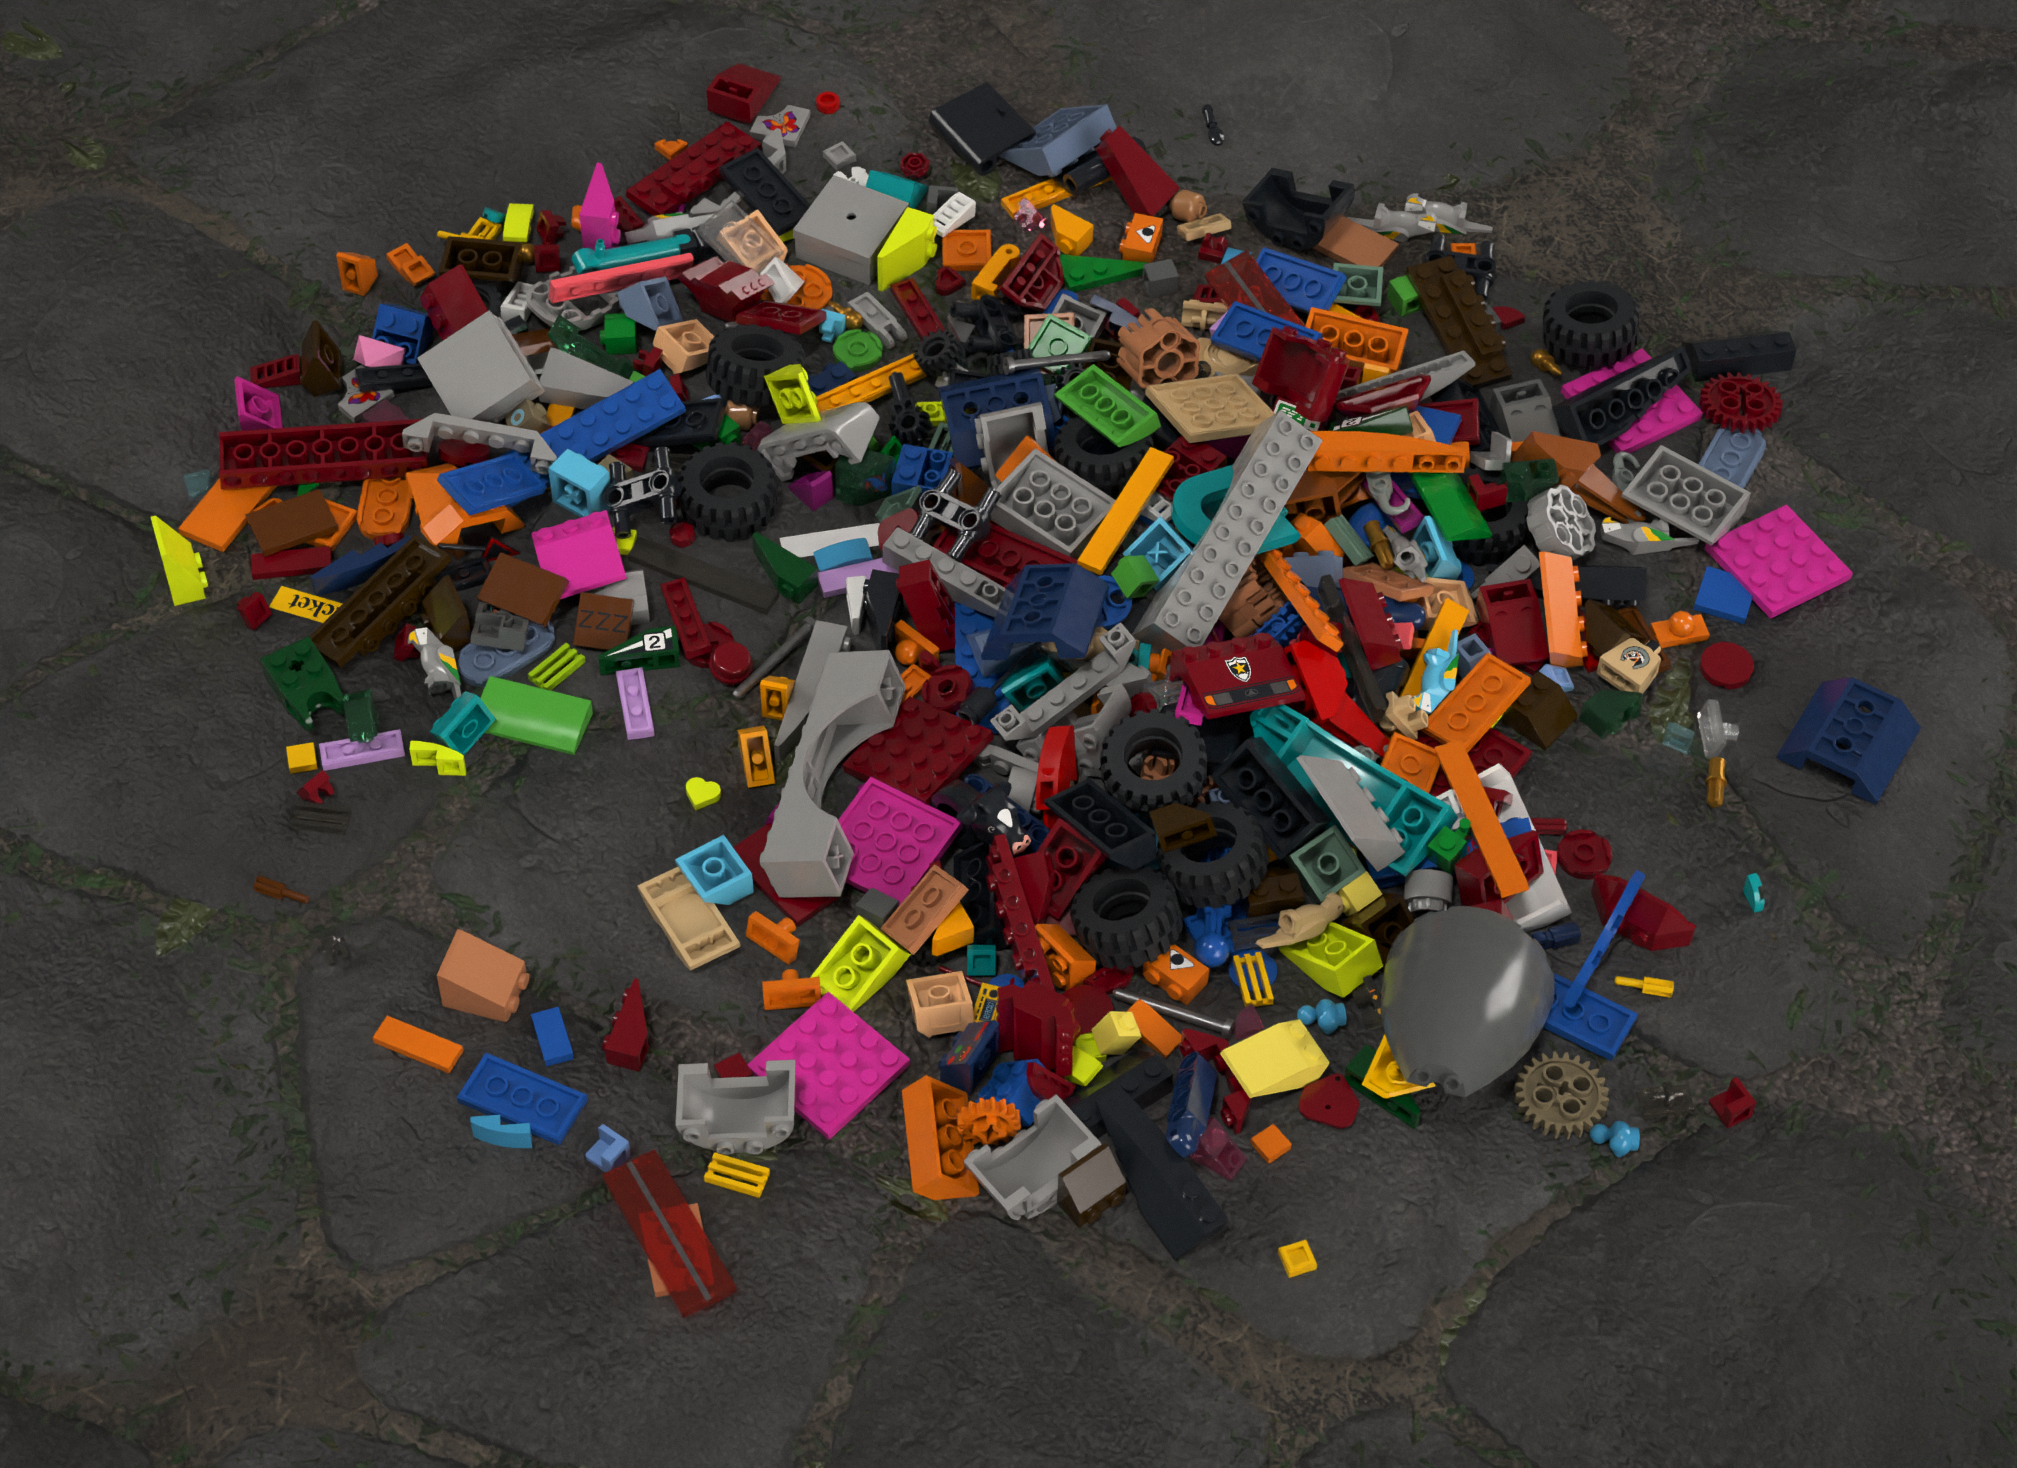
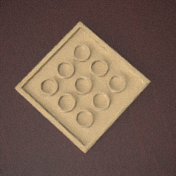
[1145,373,1275,443]

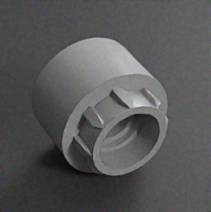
[1008,766,1041,815]
[1404,869,1453,918]

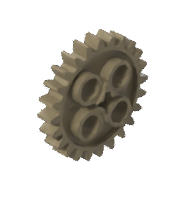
[1514,1051,1609,1139]

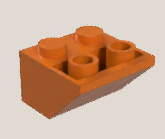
[1035,924,1096,991]

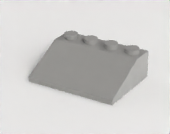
[1621,445,1751,546]
[990,448,1116,560]
[1296,755,1405,872]

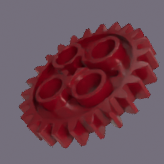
[1699,372,1783,434]

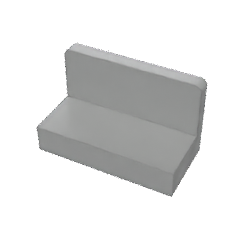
[1470,432,1512,471]

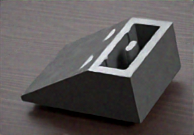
[1489,379,1561,442]

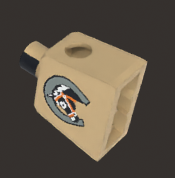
[1596,638,1661,702]

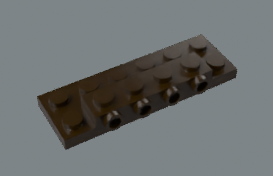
[1405,255,1513,388]
[309,535,452,668]

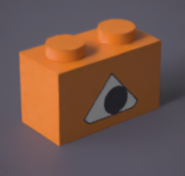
[1119,213,1163,263]
[1142,944,1209,1006]

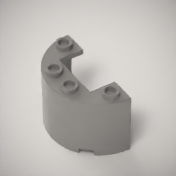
[974,402,1049,489]
[1016,683,1132,778]
[676,1060,796,1156]
[963,1094,1101,1220]

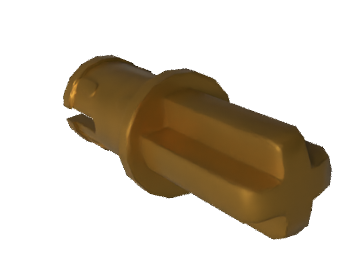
[1363,520,1395,570]
[1705,757,1727,808]

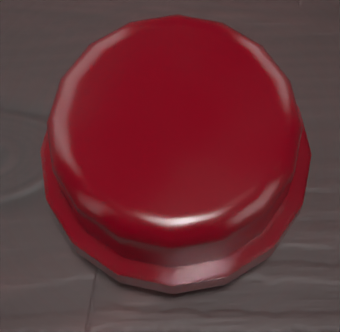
[709,641,753,685]

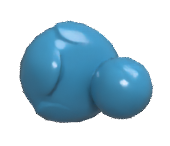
[1297,999,1346,1034]
[1589,1121,1640,1157]

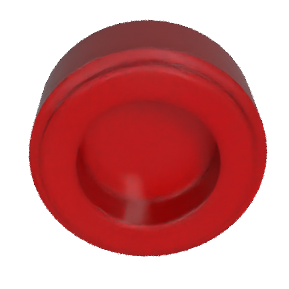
[816,92,840,114]

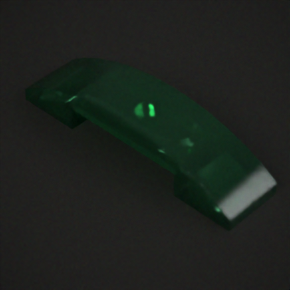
[547,315,643,380]

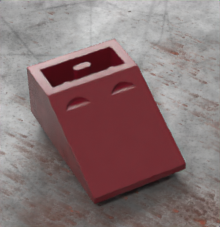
[706,63,781,124]
[1156,435,1227,502]
[1476,579,1550,666]

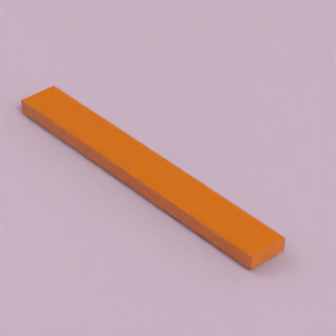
[1435,740,1529,898]

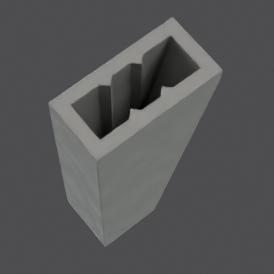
[539,347,633,410]

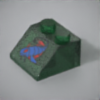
[835,449,895,506]

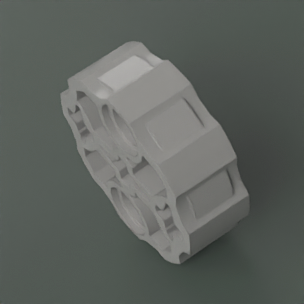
[1526,484,1596,561]

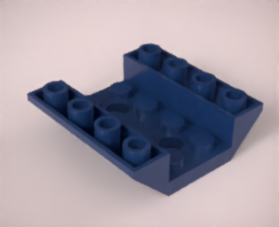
[938,368,1056,470]
[981,563,1109,661]
[1777,677,1921,805]

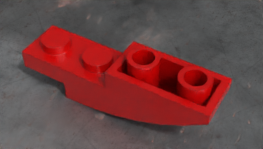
[1036,725,1077,830]

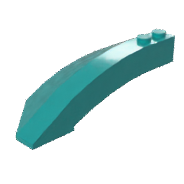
[1250,704,1458,876]

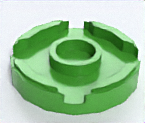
[833,329,883,372]

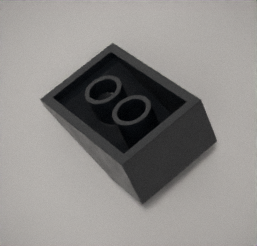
[863,569,904,653]

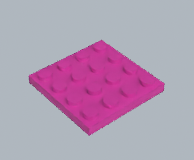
[1561,348,1703,453]
[1705,504,1853,619]
[838,777,963,905]
[747,991,911,1140]

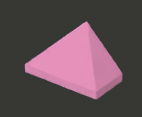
[353,335,406,367]

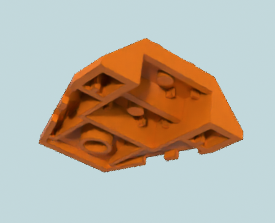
[405,463,525,548]

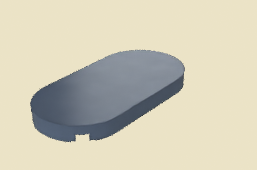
[1698,426,1766,489]
[457,621,555,687]

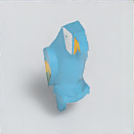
[1412,629,1459,714]

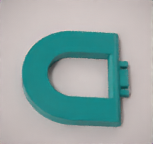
[1171,465,1301,555]

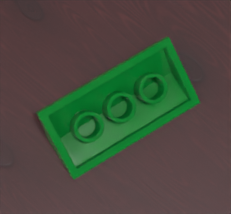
[1408,472,1493,541]

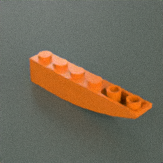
[1307,431,1467,473]

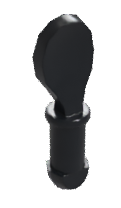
[1202,104,1224,146]

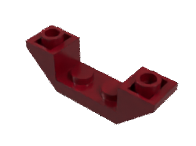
[1179,1028,1252,1135]

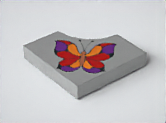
[750,105,810,148]
[338,365,395,423]

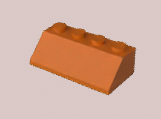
[1305,307,1409,374]
[1539,551,1588,668]
[902,1075,980,1200]

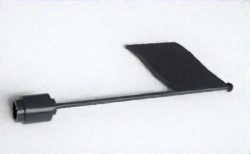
[957,554,1151,725]

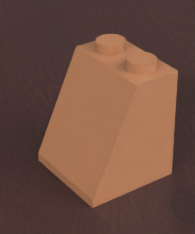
[437,929,529,1023]

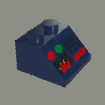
[938,1020,999,1096]

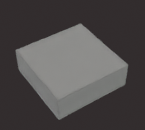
[823,141,856,171]

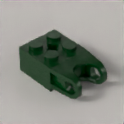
[260,636,348,731]

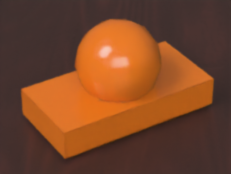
[1650,611,1710,648]
[894,620,939,665]

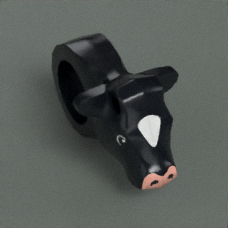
[930,779,1031,856]

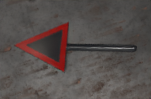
[438,536,521,562]

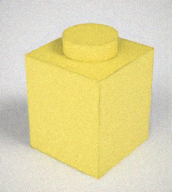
[1335,871,1382,917]
[1091,1011,1142,1055]

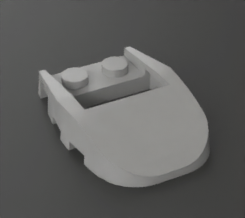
[526,266,623,332]

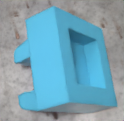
[819,309,846,343]

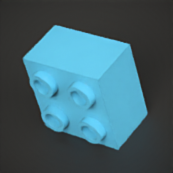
[548,449,610,518]
[1122,516,1193,591]

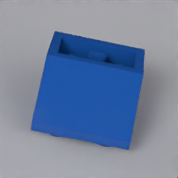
[372,304,434,364]
[891,444,953,495]
[975,1059,1045,1127]

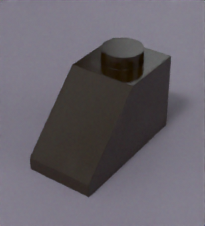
[1149,803,1217,854]

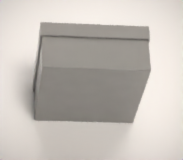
[793,175,909,285]
[417,310,546,424]

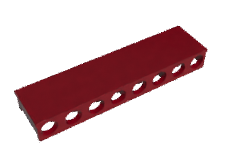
[219,419,429,490]

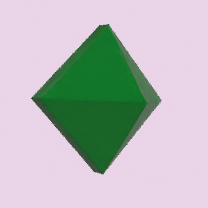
[879,436,902,472]

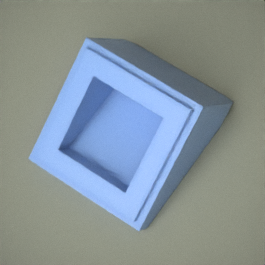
[1539,664,1574,692]

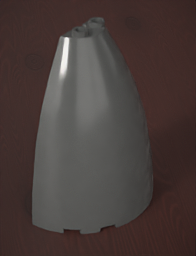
[1381,906,1555,1098]

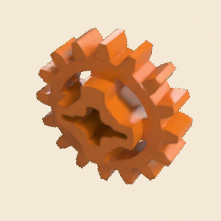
[957,1097,1021,1146]

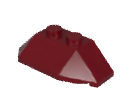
[997,232,1064,312]
[1333,374,1431,418]
[1591,873,1696,951]

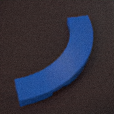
[1562,870,1645,1008]

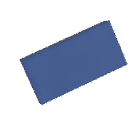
[531,1007,574,1067]

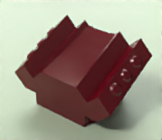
[677,256,775,322]
[996,980,1081,1077]

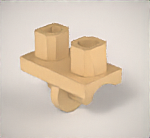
[1181,299,1228,332]
[1380,691,1428,740]

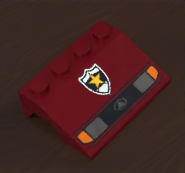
[1169,633,1305,719]

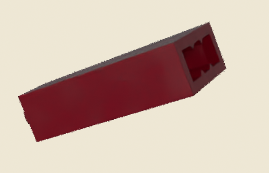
[1096,125,1180,216]

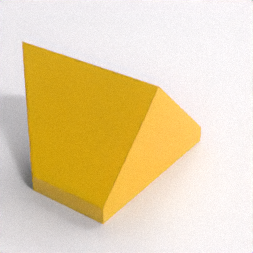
[1362,1034,1436,1098]

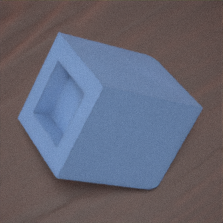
[586,1124,631,1177]

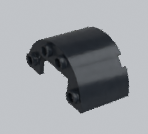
[1242,168,1355,251]

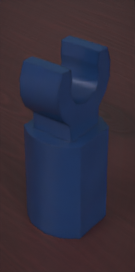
[1531,921,1581,950]

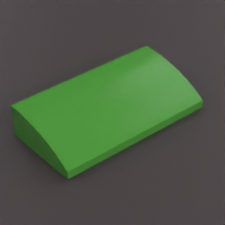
[1054,364,1161,447]
[480,676,593,755]

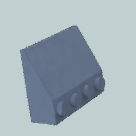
[998,104,1117,177]

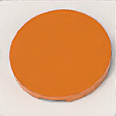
[761,263,832,310]

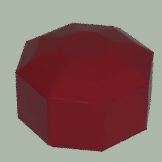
[669,521,695,548]

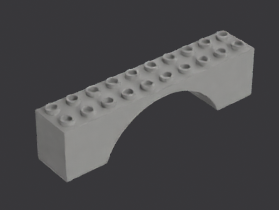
[1132,410,1323,656]
[760,650,906,897]

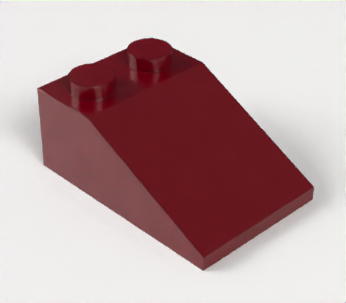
[1037,818,1107,919]
[1455,830,1544,906]

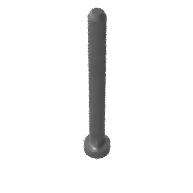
[1003,350,1111,375]
[732,616,816,700]
[1112,988,1235,1040]

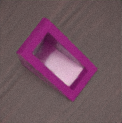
[788,470,833,511]

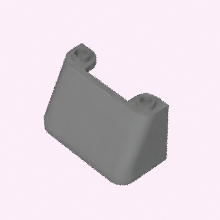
[757,402,880,481]

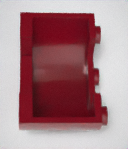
[1252,326,1350,422]

